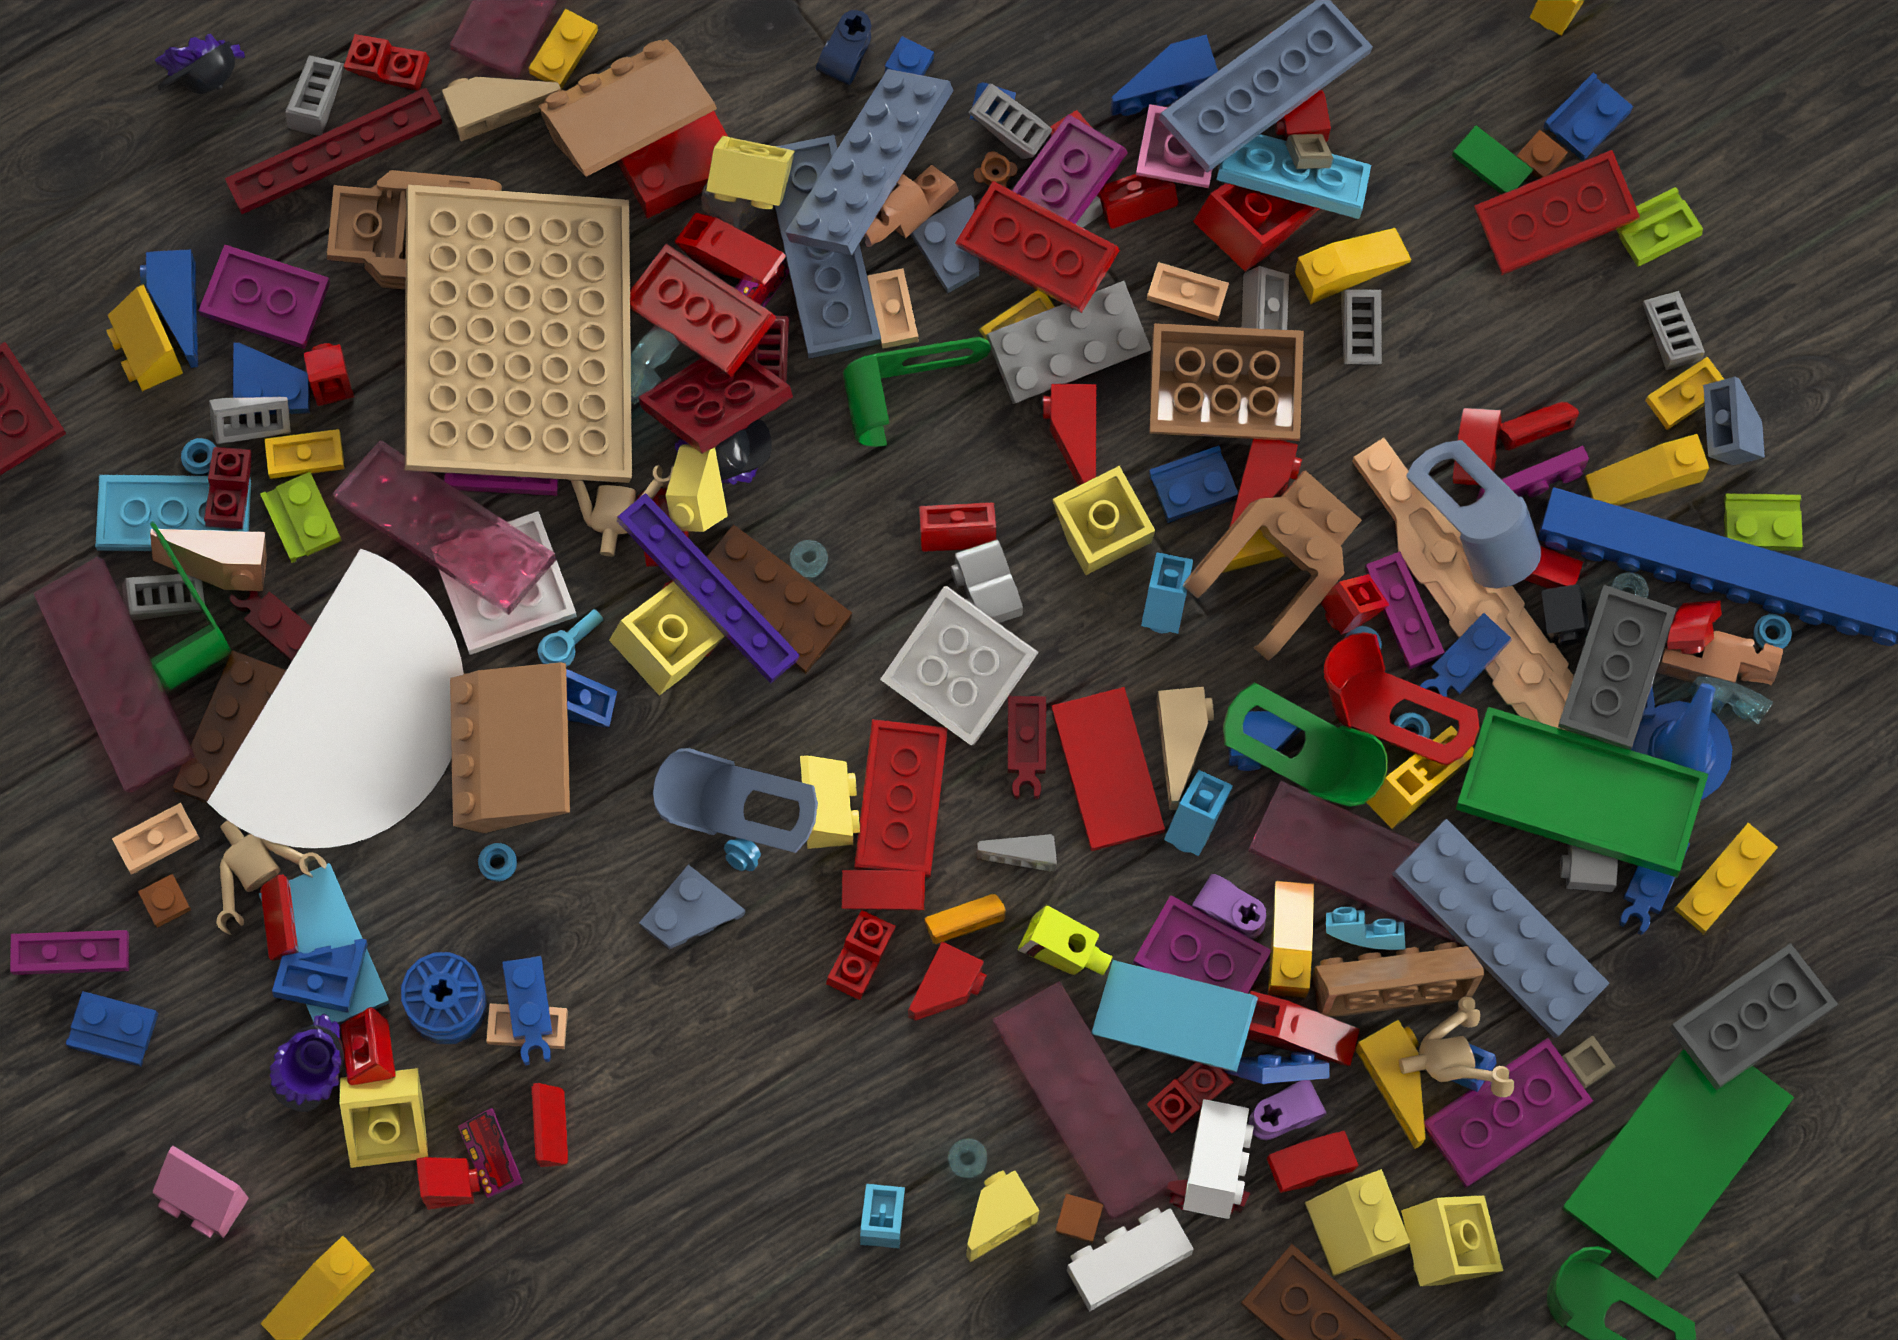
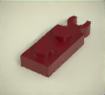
[229,591,312,662]
[1007,696,1046,799]

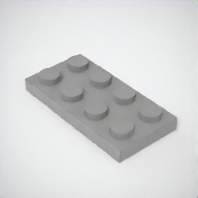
[986,281,1151,404]

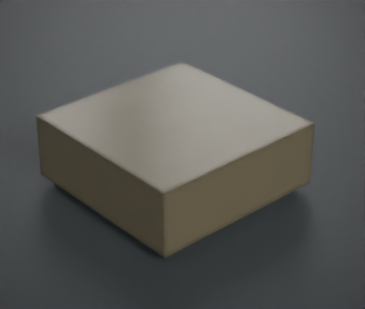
[1285,134,1334,169]
[1562,1036,1616,1089]

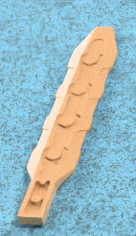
[1352,438,1577,734]

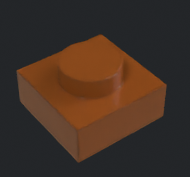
[1516,130,1568,179]
[138,874,191,928]

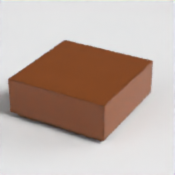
[1055,1194,1103,1243]

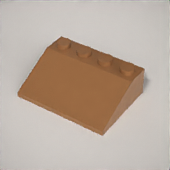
[537,39,717,177]
[1149,324,1304,441]
[450,662,570,833]
[1312,942,1484,1018]

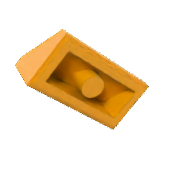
[925,894,1006,945]

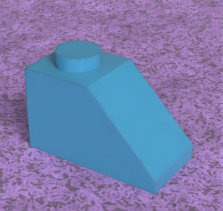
[1141,552,1193,634]
[1164,770,1233,856]

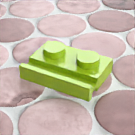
[1616,187,1703,267]
[260,472,342,563]
[1724,494,1803,551]

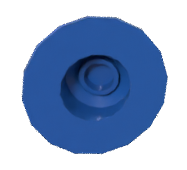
[1631,683,1733,800]

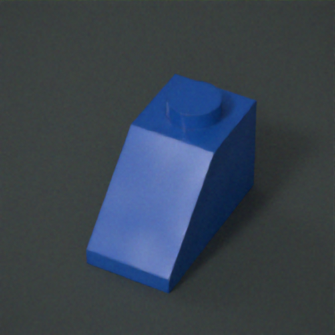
[566,669,617,727]
[1228,711,1302,771]

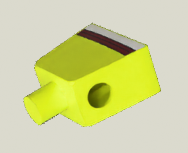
[1017,905,1113,975]

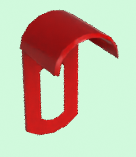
[1324,632,1480,766]

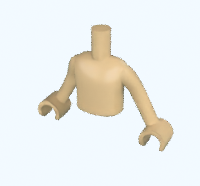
[568,465,674,556]
[217,821,327,935]
[1399,997,1514,1097]

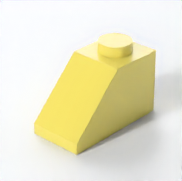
[666,445,728,532]

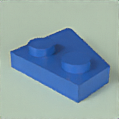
[233,343,310,415]
[272,939,367,1013]
[1224,1052,1329,1084]

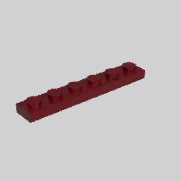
[225,88,443,215]

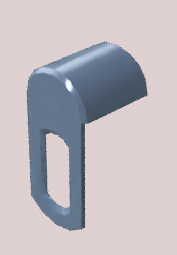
[1406,440,1541,589]
[653,748,818,853]

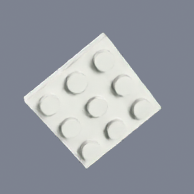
[432,511,577,655]
[880,586,1038,746]

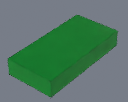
[1452,126,1533,195]

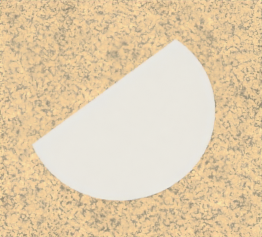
[207,549,464,848]

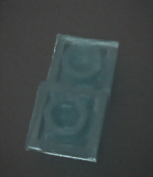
[631,326,680,405]
[1688,676,1773,724]

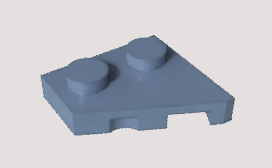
[910,195,979,294]
[639,864,746,950]

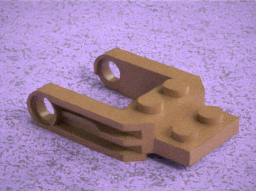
[327,170,502,289]
[1183,470,1362,661]

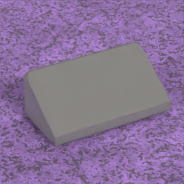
[1241,266,1289,330]

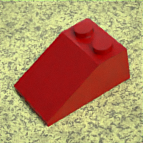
[616,111,728,219]
[1193,183,1320,271]

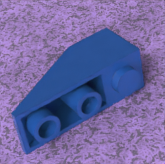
[1110,35,1218,116]

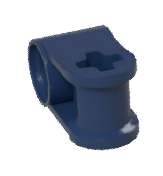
[816,10,871,85]

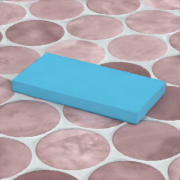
[1216,134,1371,219]
[95,475,251,551]
[259,863,390,1025]
[1091,960,1258,1072]

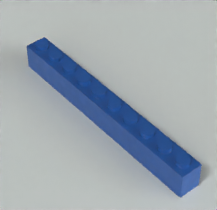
[1537,487,1898,646]

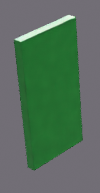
[1456,707,1708,878]
[1561,1049,1794,1281]

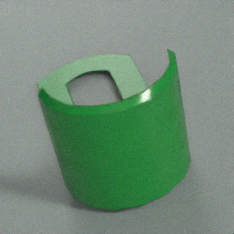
[843,337,992,447]
[147,521,231,691]
[1223,683,1388,807]
[1547,1246,1696,1340]

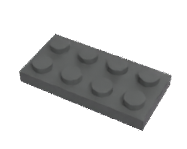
[1558,585,1676,750]
[1669,943,1838,1091]

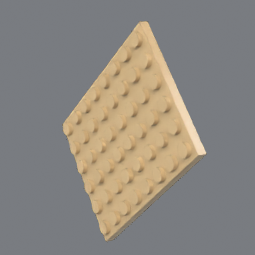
[405,185,632,483]

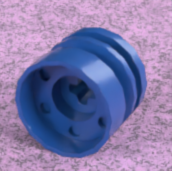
[401,952,487,1044]

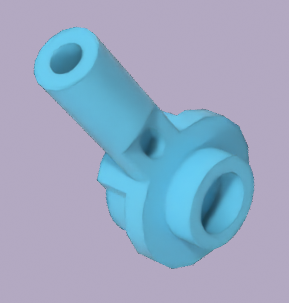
[538,609,603,667]

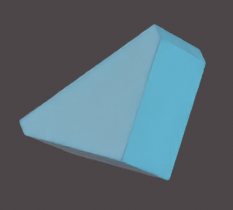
[860,1184,905,1248]

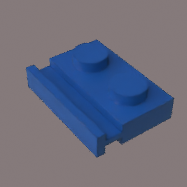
[1543,72,1633,161]
[1149,446,1238,523]
[66,991,158,1067]

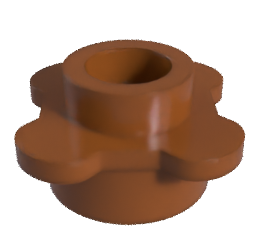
[974,151,1017,187]

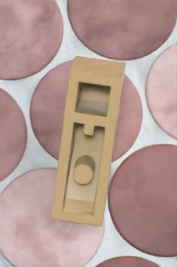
[442,77,561,141]
[1156,687,1214,810]

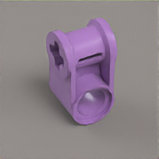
[1192,874,1266,940]
[1248,1080,1327,1141]

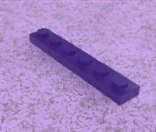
[617,493,800,684]

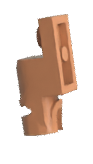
[863,165,959,247]
[1656,631,1783,693]

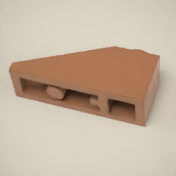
[150,529,267,591]

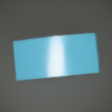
[1326,907,1406,950]

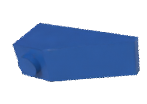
[140,249,198,368]

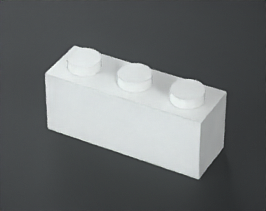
[1183,1099,1254,1219]
[1067,1208,1193,1311]

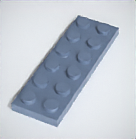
[1159,0,1373,173]
[785,69,954,255]
[774,135,881,358]
[1392,819,1609,1038]

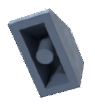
[1703,377,1765,465]

